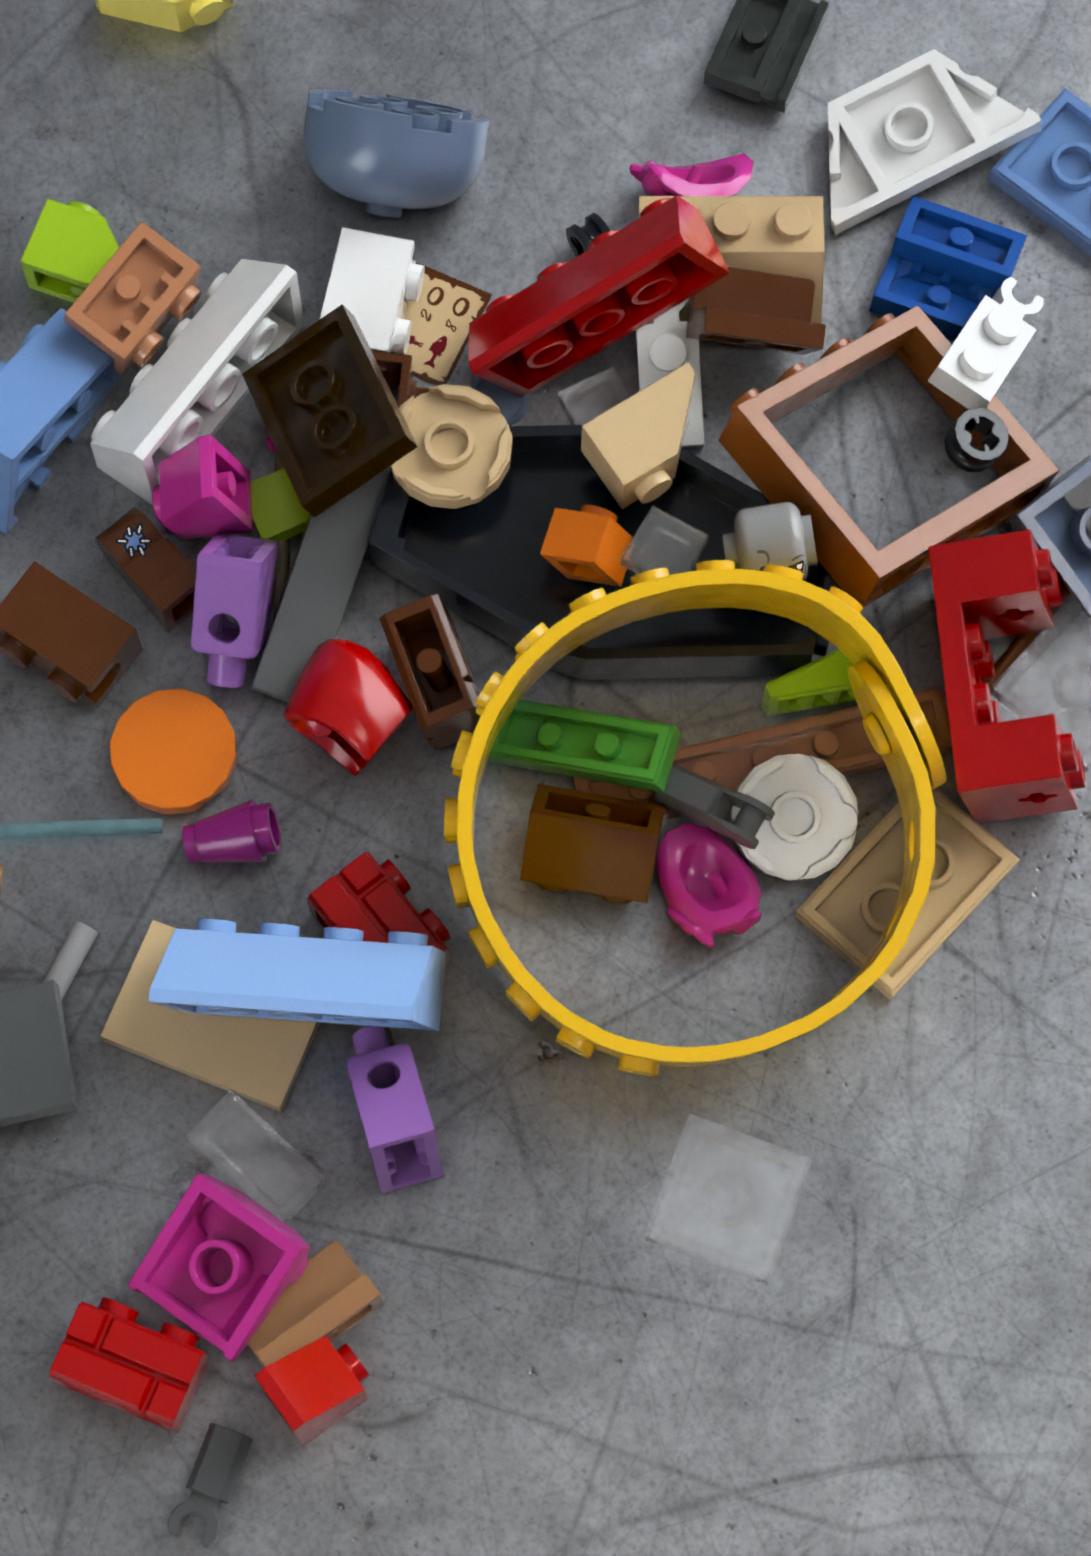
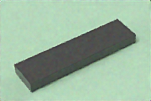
[249,470,390,703]

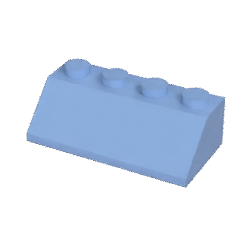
[148,919,446,1031]

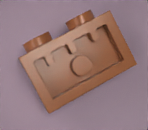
[64,221,202,376]

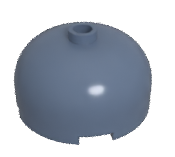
[303,89,490,218]

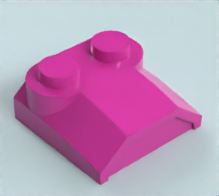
[127,1173,311,1361]

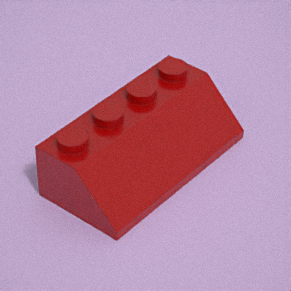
[468,195,730,397]

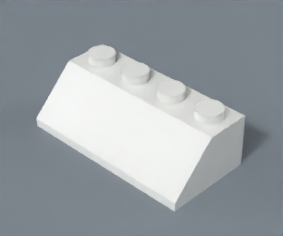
[90,259,305,505]

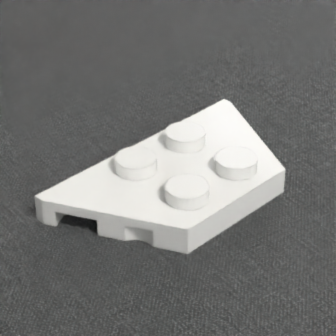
[828,49,1042,235]

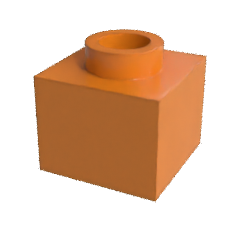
[540,505,636,587]

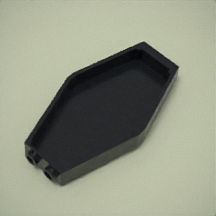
[369,425,842,680]

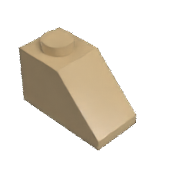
[581,362,695,509]

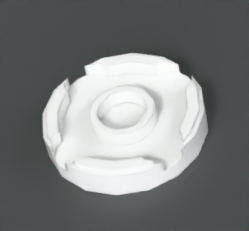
[729,754,858,881]

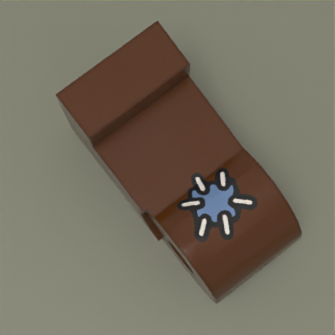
[95,507,197,633]

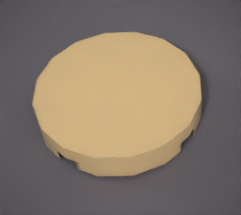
[390,384,512,509]

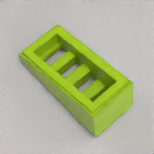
[761,650,856,717]

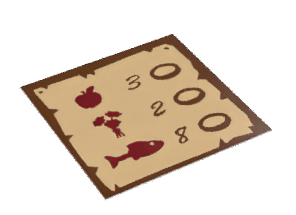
[404,262,493,386]

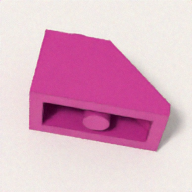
[152,435,253,540]

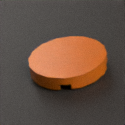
[110,688,237,815]

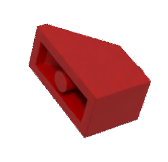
[254,1336,370,1447]

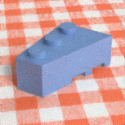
[0,308,119,535]

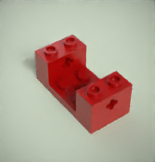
[928,529,1086,824]

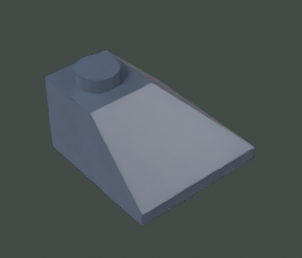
[1015,454,1091,617]

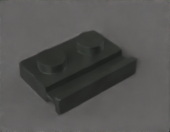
[704,0,829,113]

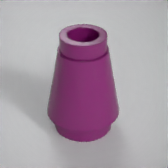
[182,799,281,864]

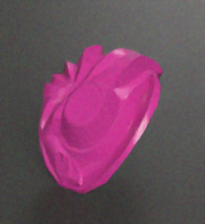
[629,153,754,196]
[657,822,762,948]

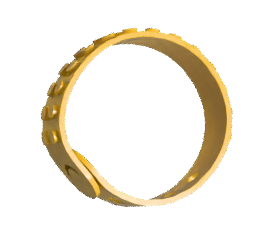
[444,560,947,1078]

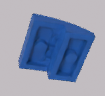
[869,195,1027,341]

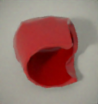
[283,639,413,776]

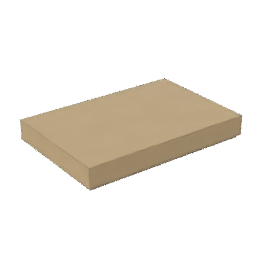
[795,788,1020,1001]
[100,920,320,1113]

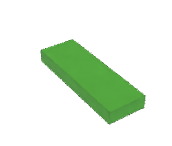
[488,699,682,793]

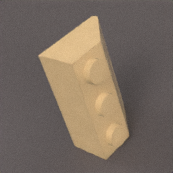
[638,196,825,324]

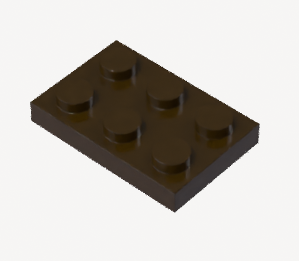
[242,304,418,517]

